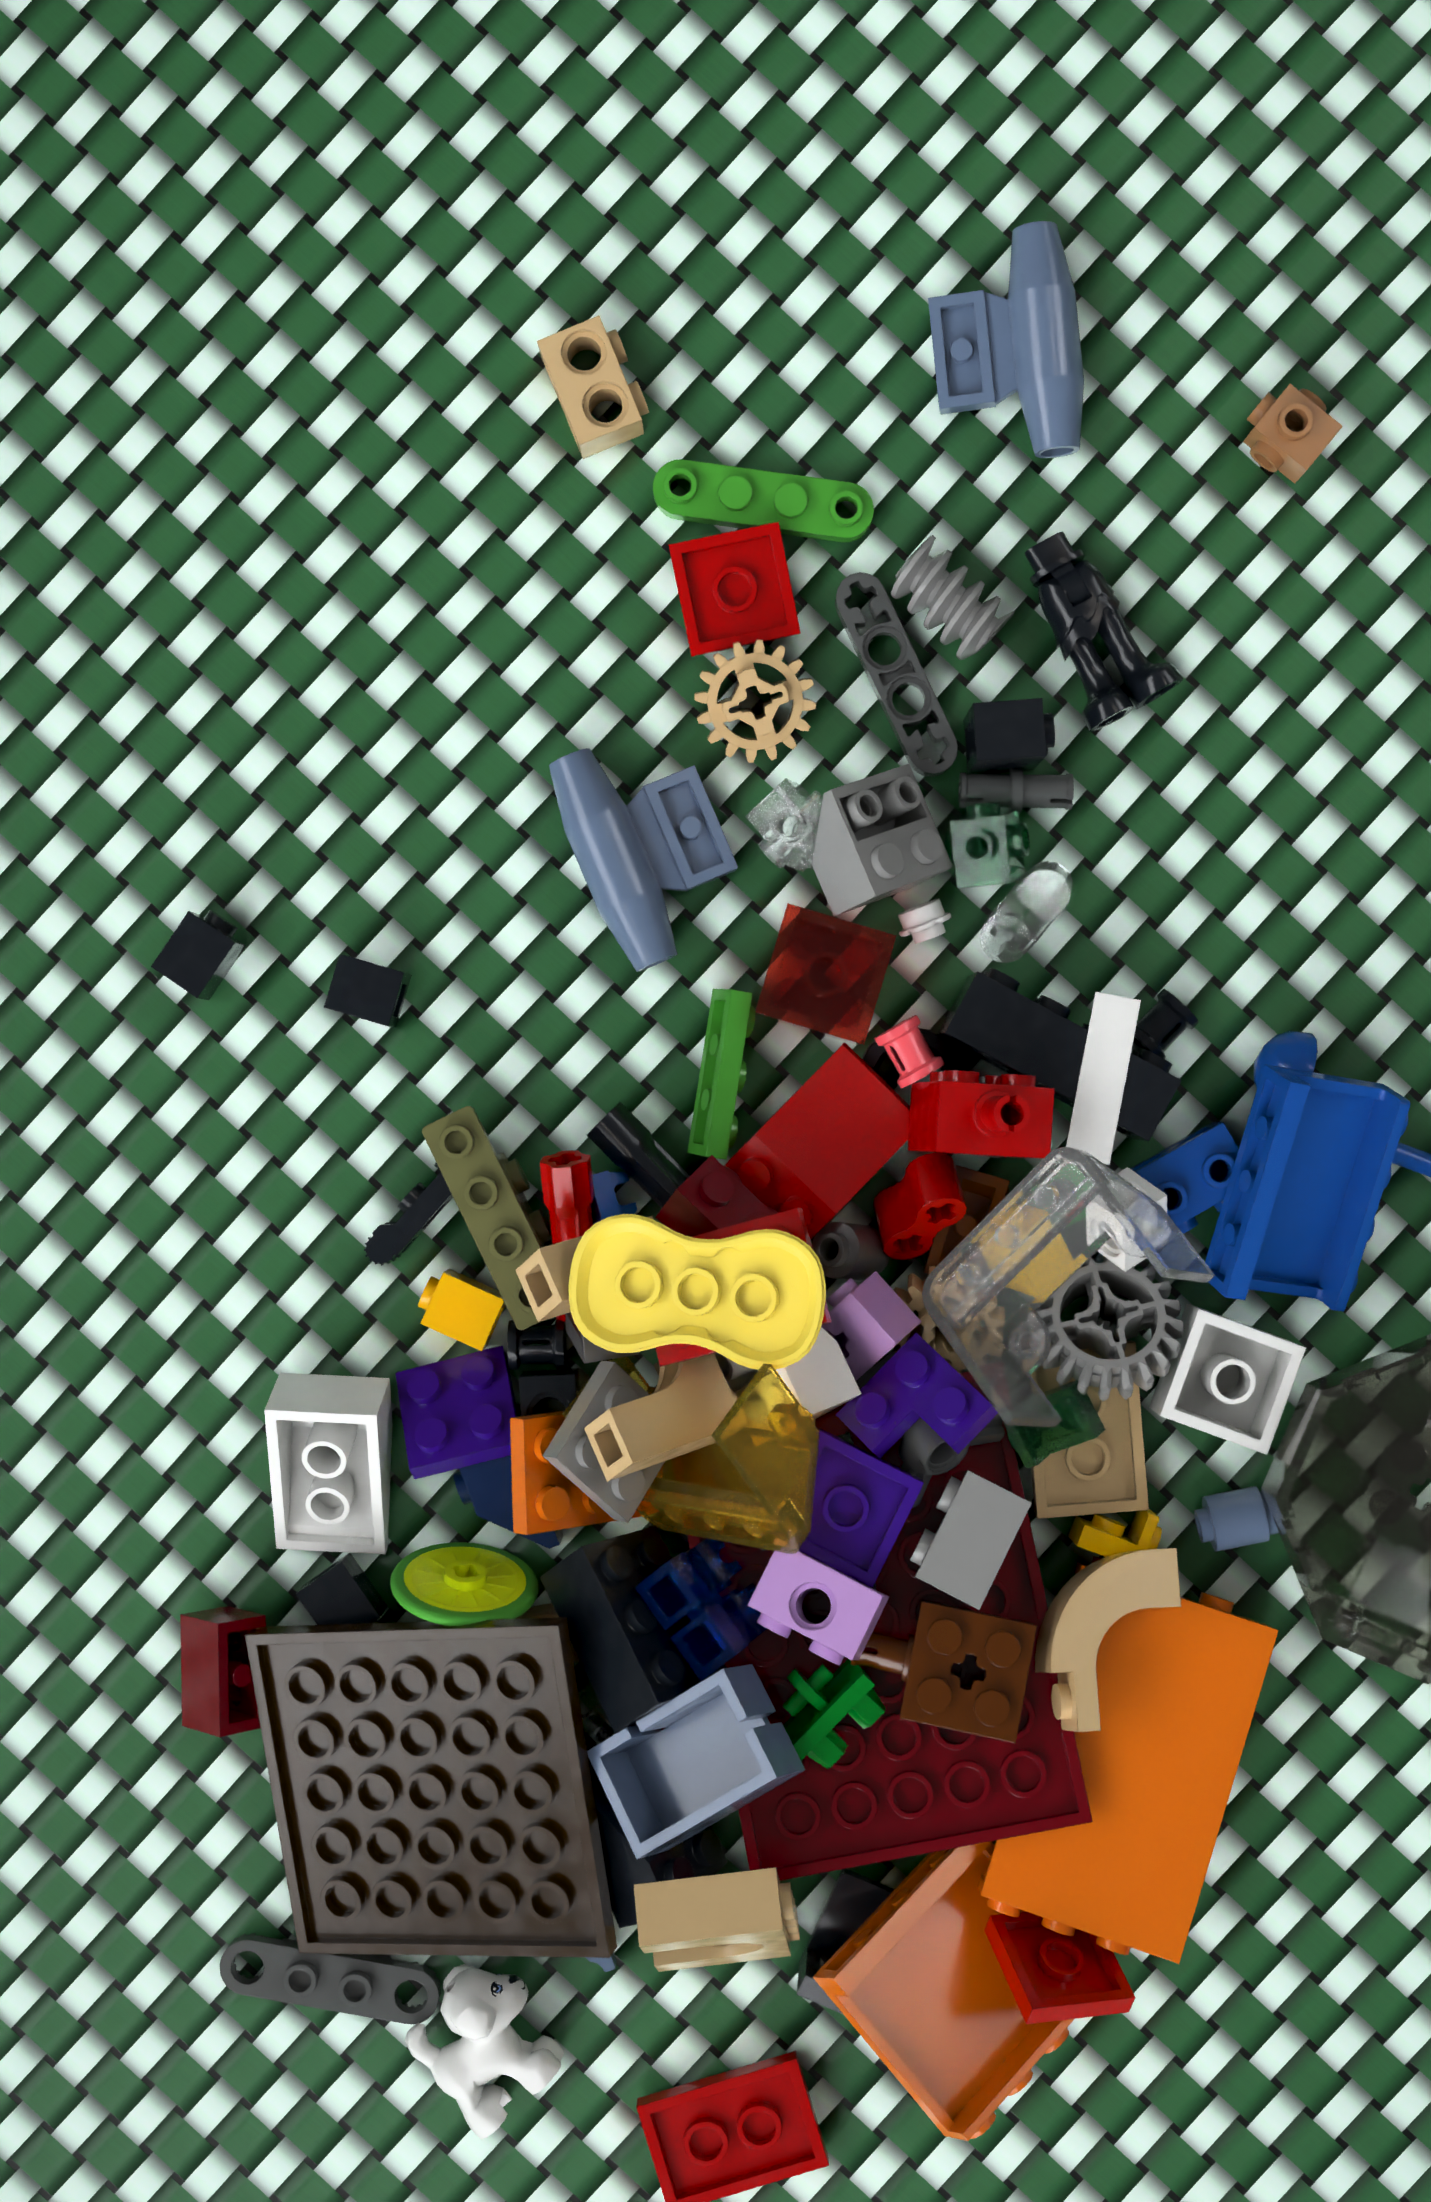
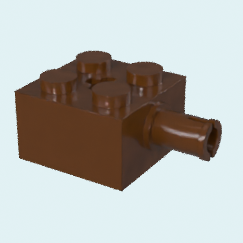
[850,1600,1037,1743]

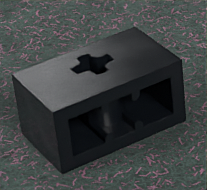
[963,698,1055,774]

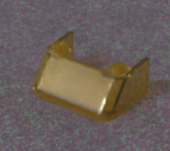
[562,1356,820,1554]

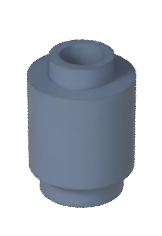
[1194,1486,1282,1552]

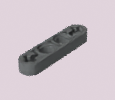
[835,572,958,777]

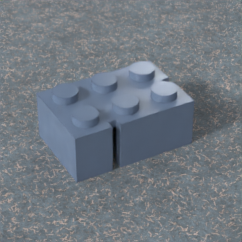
[587,1664,805,1859]

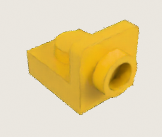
[1068,1509,1162,1557]

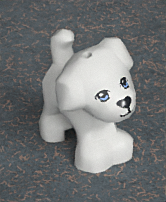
[405,1964,564,2140]

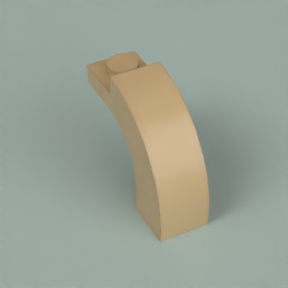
[1035,1548,1181,1732]

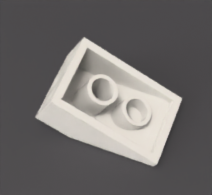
[264,1373,393,1555]

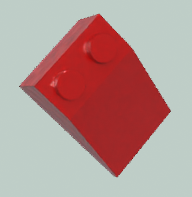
[724,1042,910,1240]

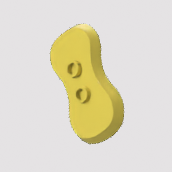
[568,1214,826,1370]

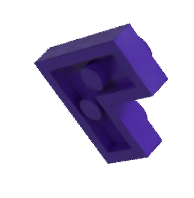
[836,1333,999,1459]

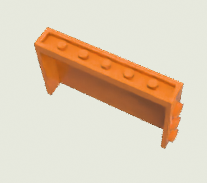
[978,1556,1279,1964]

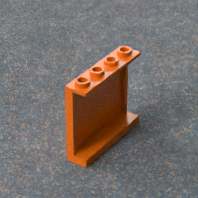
[813,1841,1074,2141]

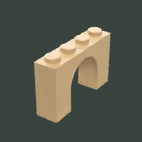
[515,1216,745,1482]
[634,1867,800,1972]

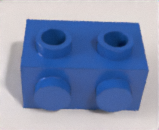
[1130,1122,1239,1240]

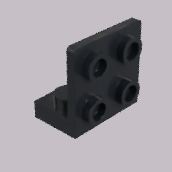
[797,1869,895,2014]

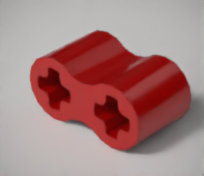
[873,1153,967,1260]

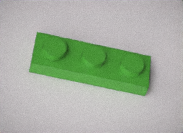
[687,989,755,1160]

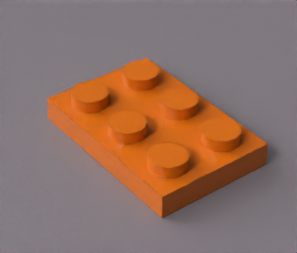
[510,1410,662,1535]

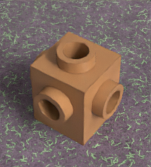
[1243,384,1343,484]

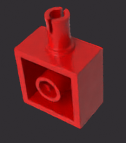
[908,1070,1054,1159]

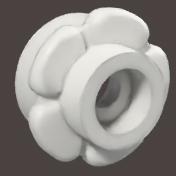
[898,898,951,944]

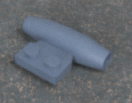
[928,221,1084,458]
[549,748,738,972]

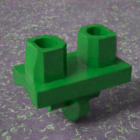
[783,1659,886,1769]

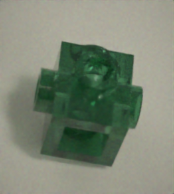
[944,802,1030,888]

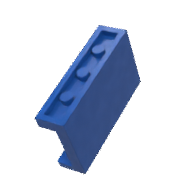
[1201,1064,1410,1312]

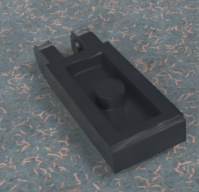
[364,1163,453,1266]

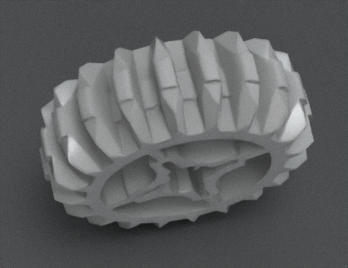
[1029,1251,1184,1402]

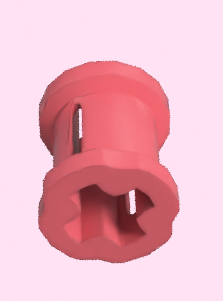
[874,1015,945,1088]

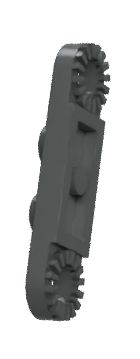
[220,1933,441,2024]

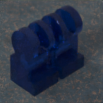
[635,1533,767,1681]

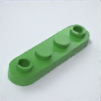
[653,459,874,543]

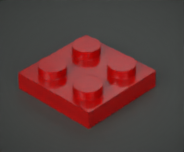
[669,522,801,657]
[984,1911,1136,2024]

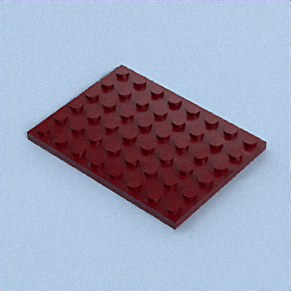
[673,1366,1093,1881]

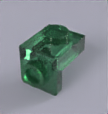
[1003,1379,1106,1468]

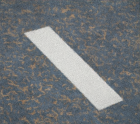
[1064,992,1141,1165]

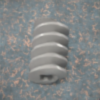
[891,535,1014,660]

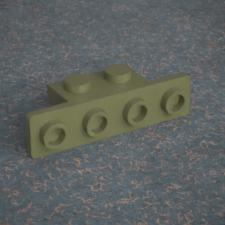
[422,1106,552,1330]

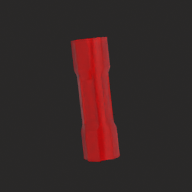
[540,1150,594,1322]

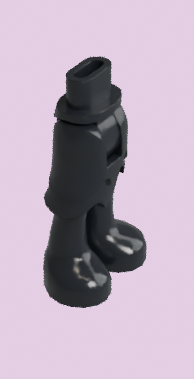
[1024,531,1183,732]

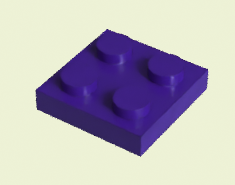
[395,1345,518,1479]
[768,1428,924,1588]

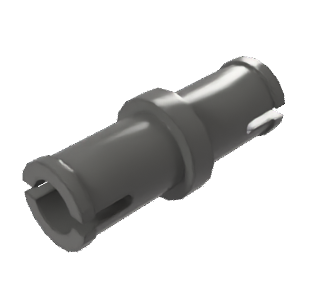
[958,769,1074,813]

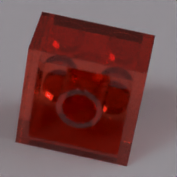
[755,903,896,1046]

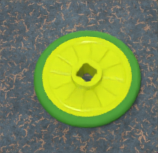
[390,1542,539,1626]

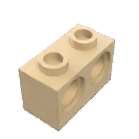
[537,315,649,459]

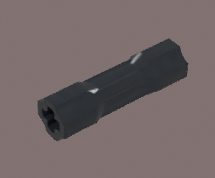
[587,1102,690,1208]

